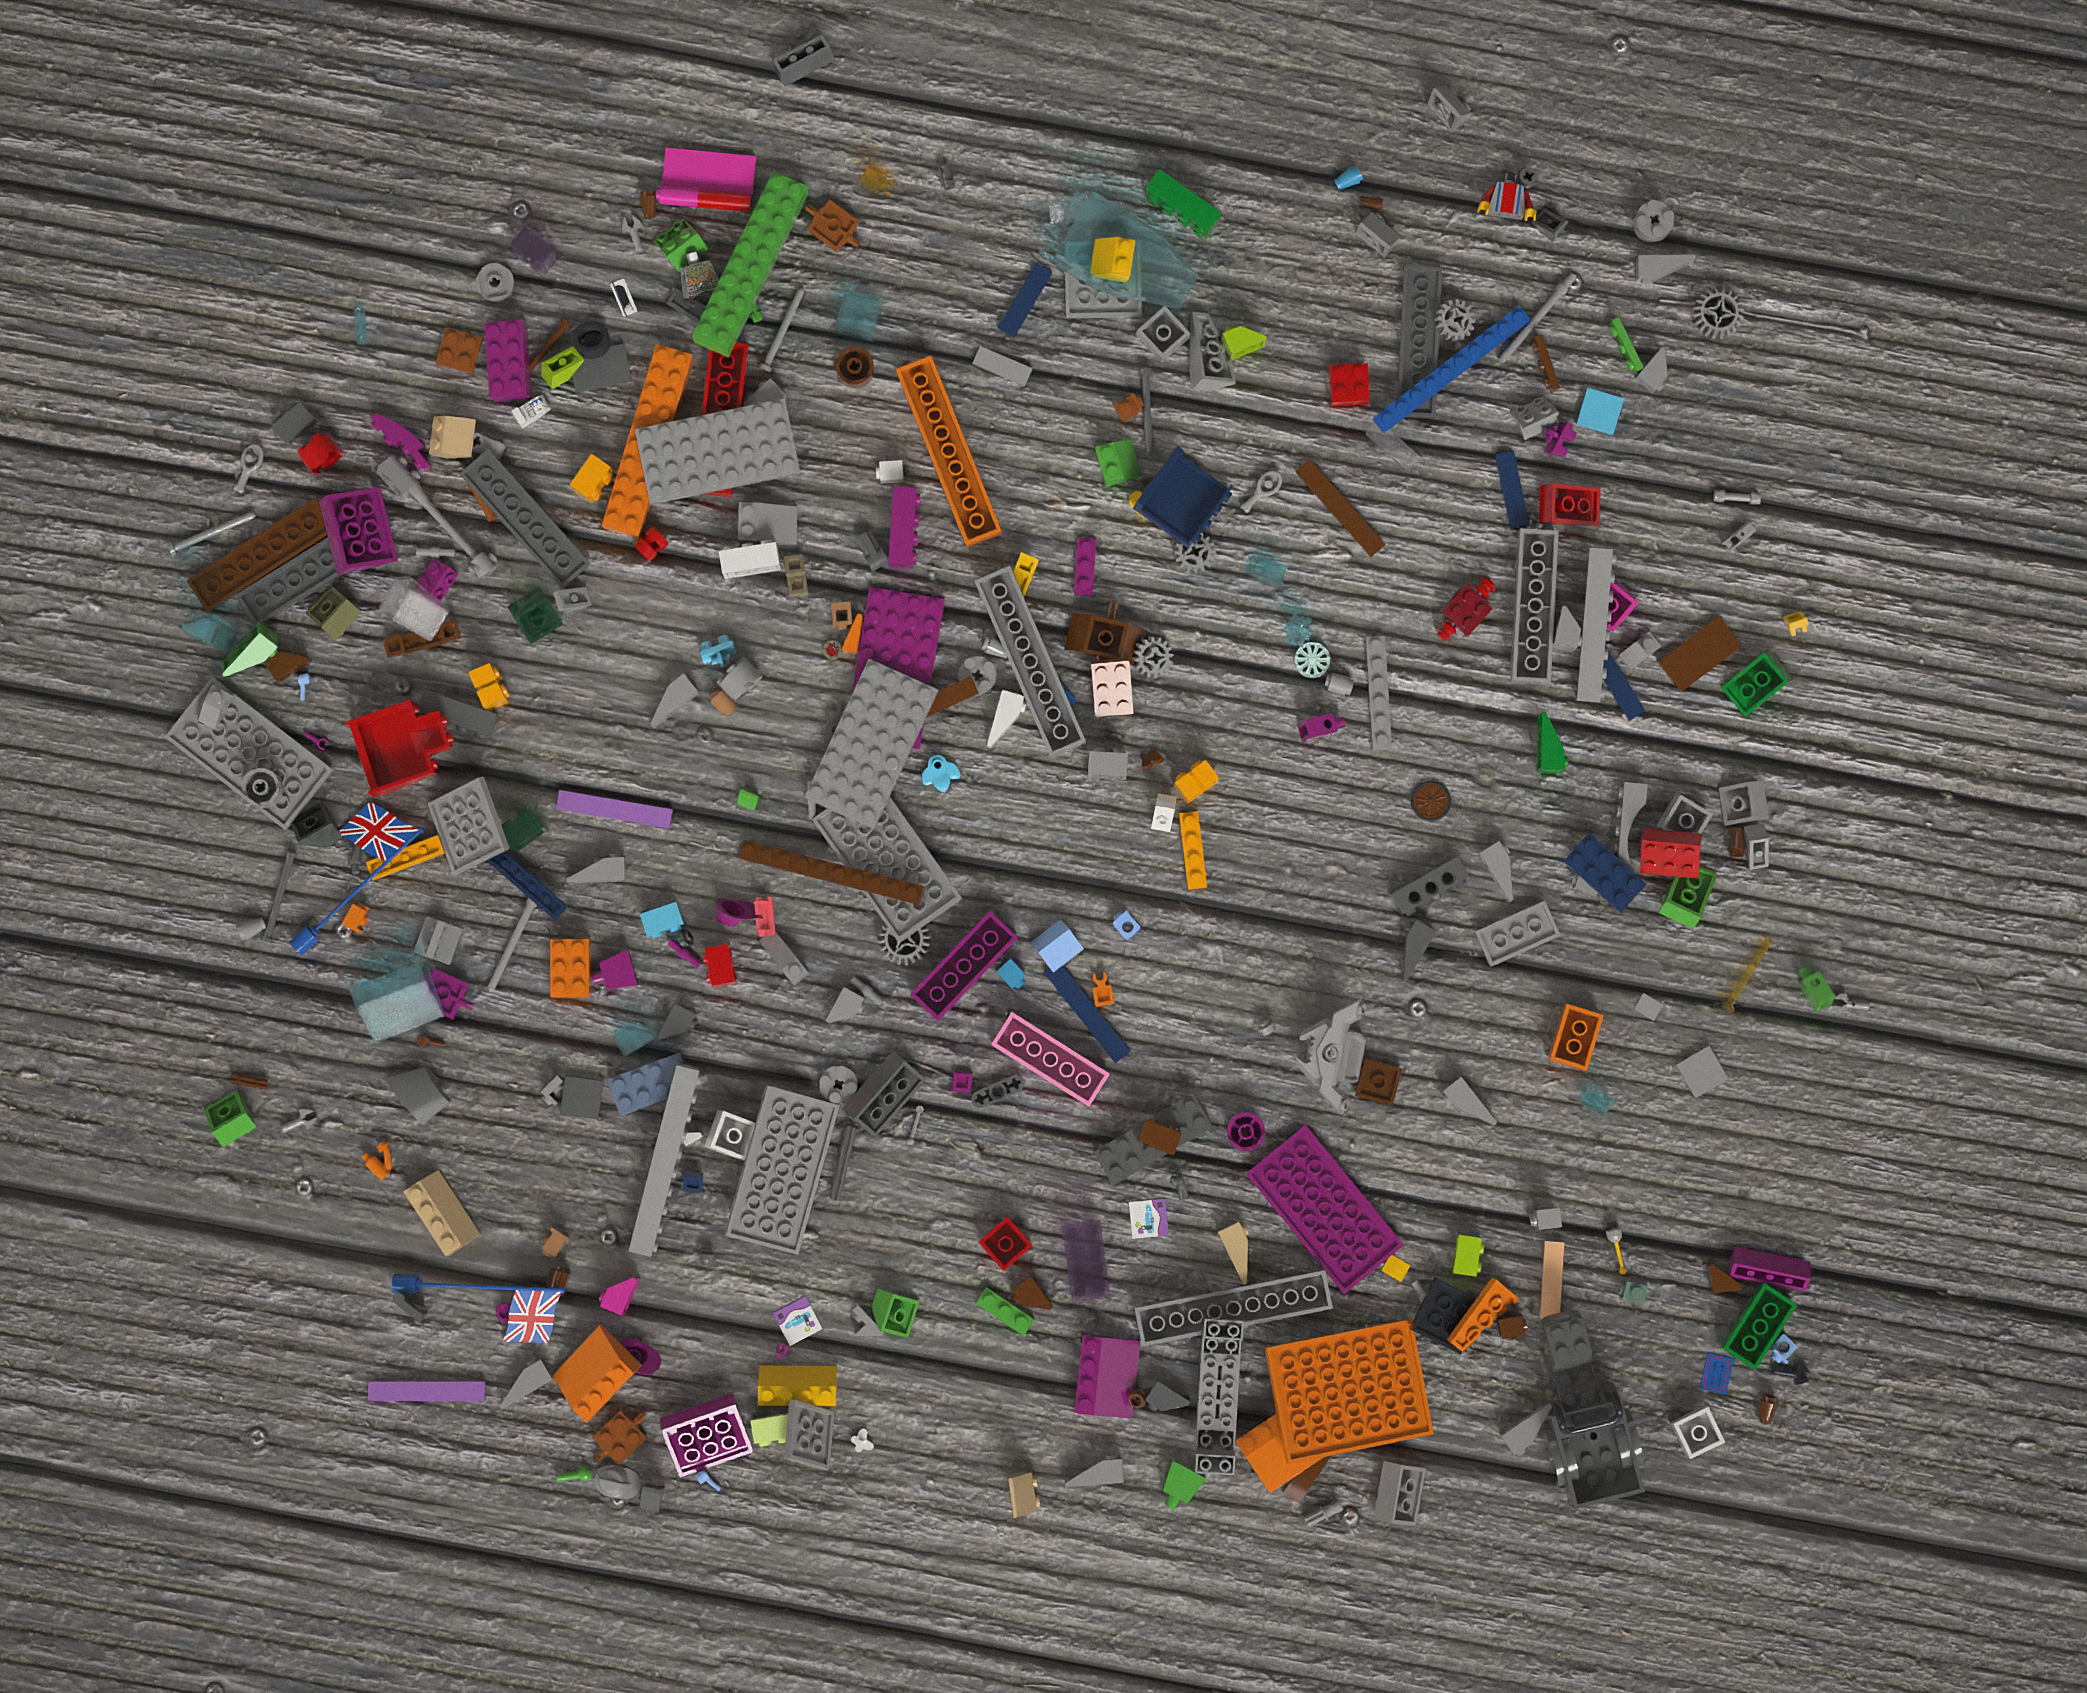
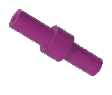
[668,939,702,968]

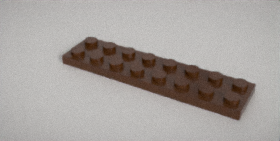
[186,498,328,613]

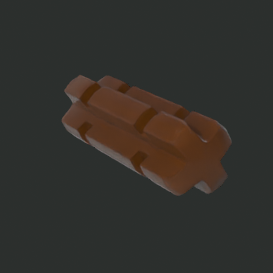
[230,1073,268,1090]

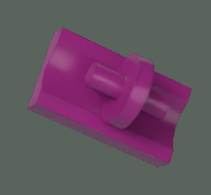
[1543,422,1577,457]

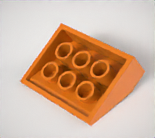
[553,1324,642,1423]
[1235,1413,1324,1493]

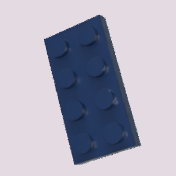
[1563,833,1647,913]

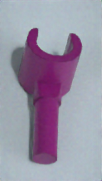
[304,731,329,750]
[776,1343,790,1359]

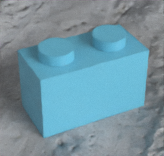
[640,902,685,939]

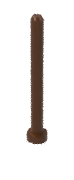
[529,318,572,373]

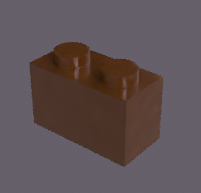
[1137,1118,1182,1155]

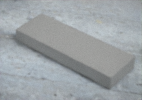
[973,346,1032,387]

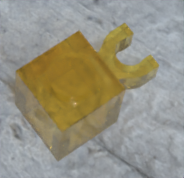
[860,164,897,197]

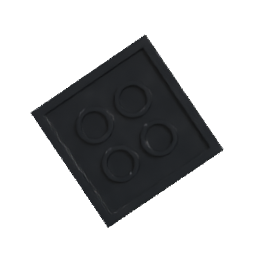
[1409,1277,1477,1355]

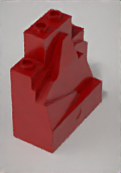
[345,700,455,798]

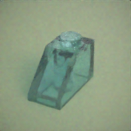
[1245,555,1288,588]
[612,1026,658,1057]
[1580,1088,1615,1117]

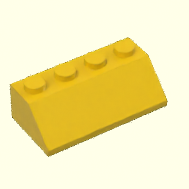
[758,1365,837,1406]

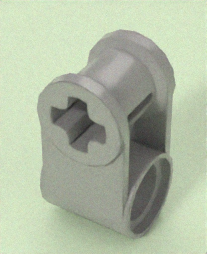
[472,433,506,460]

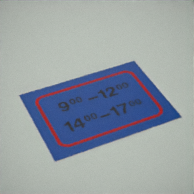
[1700,1353,1734,1395]

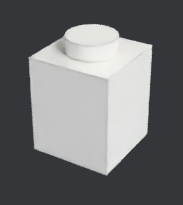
[876,460,904,484]

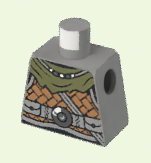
[680,251,719,298]

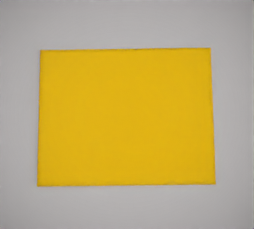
[1381,1255,1411,1282]

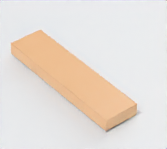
[1540,1241,1564,1319]

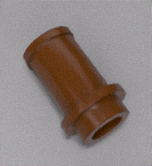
[1359,195,1383,211]

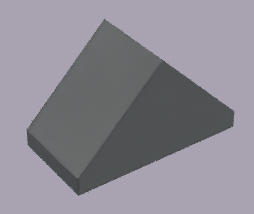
[1531,208,1568,242]

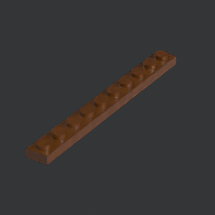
[739,840,926,906]

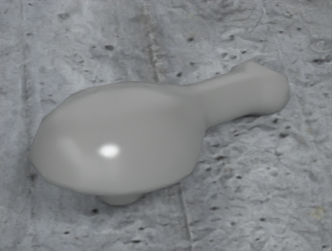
[233,444,264,494]
[1240,470,1283,513]

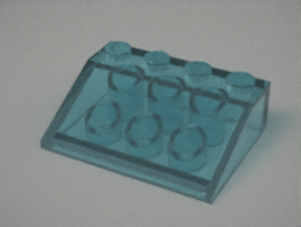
[349,962,445,1043]

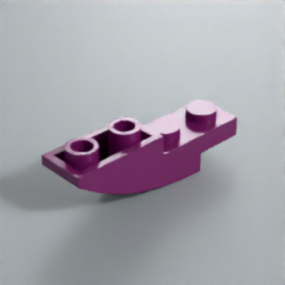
[370,414,432,472]

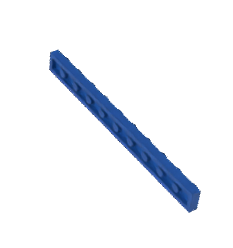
[1372,305,1530,434]

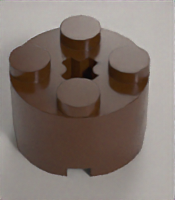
[835,346,874,388]

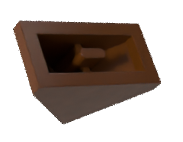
[1706,1263,1743,1294]

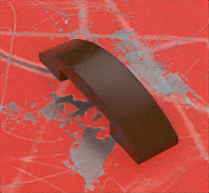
[383,619,461,658]
[1283,1455,1332,1503]

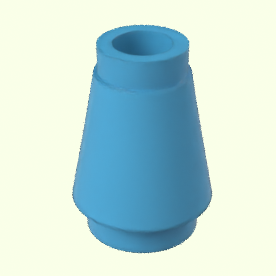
[1334,166,1363,190]

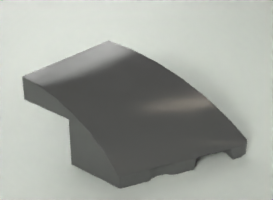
[385,1066,451,1125]

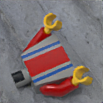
[1477,173,1536,221]

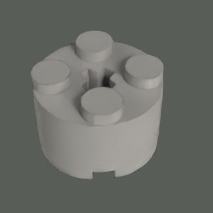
[1633,200,1674,243]
[717,657,762,702]
[241,768,284,808]

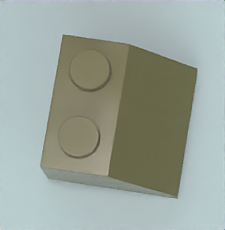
[306,585,361,640]

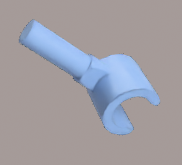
[298,673,311,700]
[696,1470,721,1491]

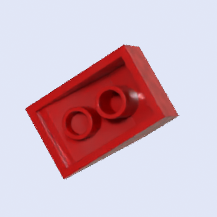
[1539,483,1601,526]

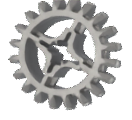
[1692,288,1744,339]
[878,925,930,965]

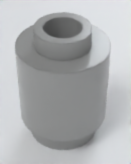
[1324,672,1354,696]

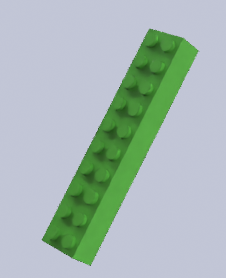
[693,171,809,357]

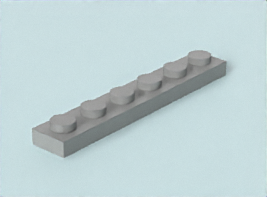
[1365,636,1392,751]

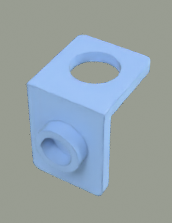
[1112,910,1141,940]
[1769,1334,1797,1364]

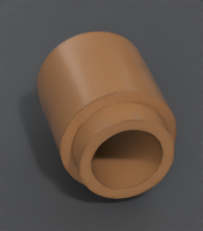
[710,689,738,717]

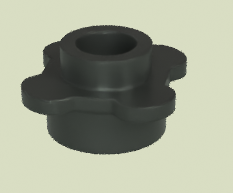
[676,929,694,948]

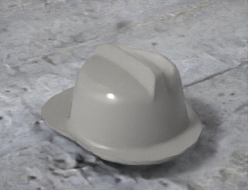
[594,1465,641,1499]

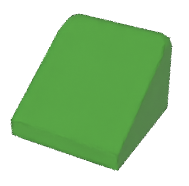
[737,789,759,810]

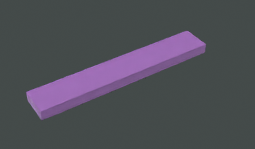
[556,790,673,829]
[368,1381,486,1401]

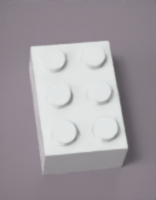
[719,540,781,579]

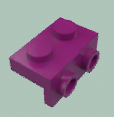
[413,558,458,605]

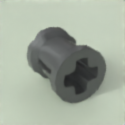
[1518,168,1537,189]

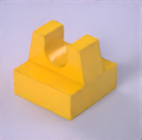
[1783,611,1808,636]

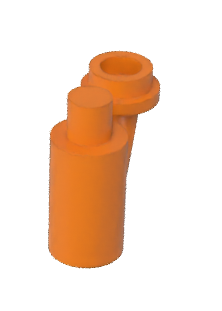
[362,1139,392,1181]

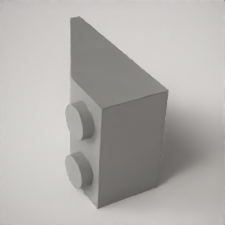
[1427,85,1471,133]
[738,502,798,545]

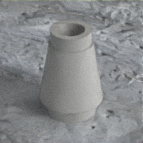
[981,635,1007,659]
[236,918,266,940]

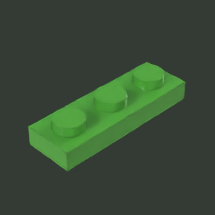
[1609,317,1644,375]
[976,1287,1035,1336]

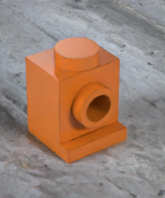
[341,903,370,934]

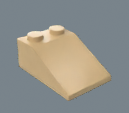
[1008,1471,1040,1518]

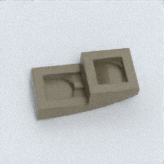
[784,554,808,597]

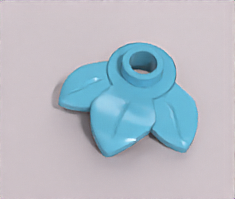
[922,755,960,792]

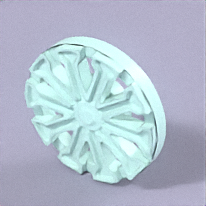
[1294,642,1330,678]

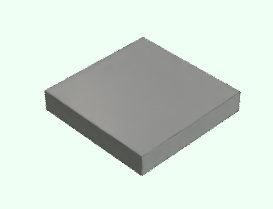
[1675,1046,1728,1098]

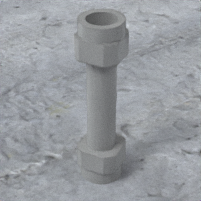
[1713,490,1761,505]

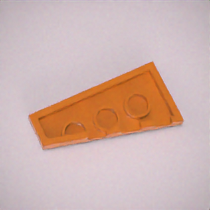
[1447,1277,1519,1352]

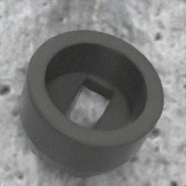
[699,1251,715,1266]

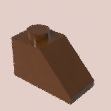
[264,652,311,683]
[1011,1276,1053,1310]

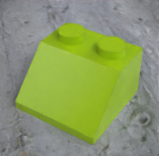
[1221,325,1267,361]

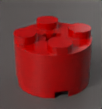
[297,432,344,476]

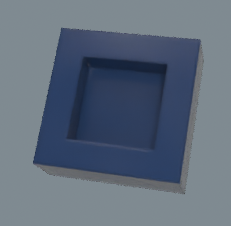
[683,1171,703,1192]

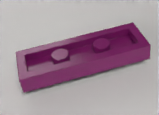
[1074,538,1096,597]

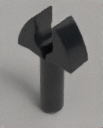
[1772,1363,1810,1385]

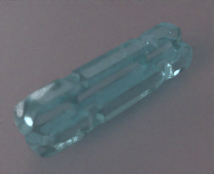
[354,307,368,345]

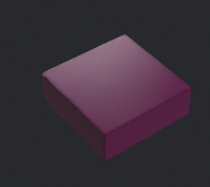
[952,1072,973,1093]

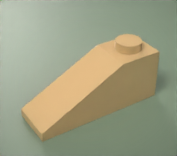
[1218,1222,1249,1285]

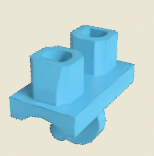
[699,634,737,668]

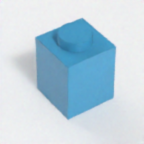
[997,959,1026,989]

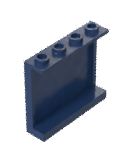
[1133,446,1233,548]

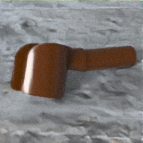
[417,1036,445,1048]

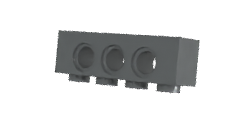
[1390,857,1469,916]

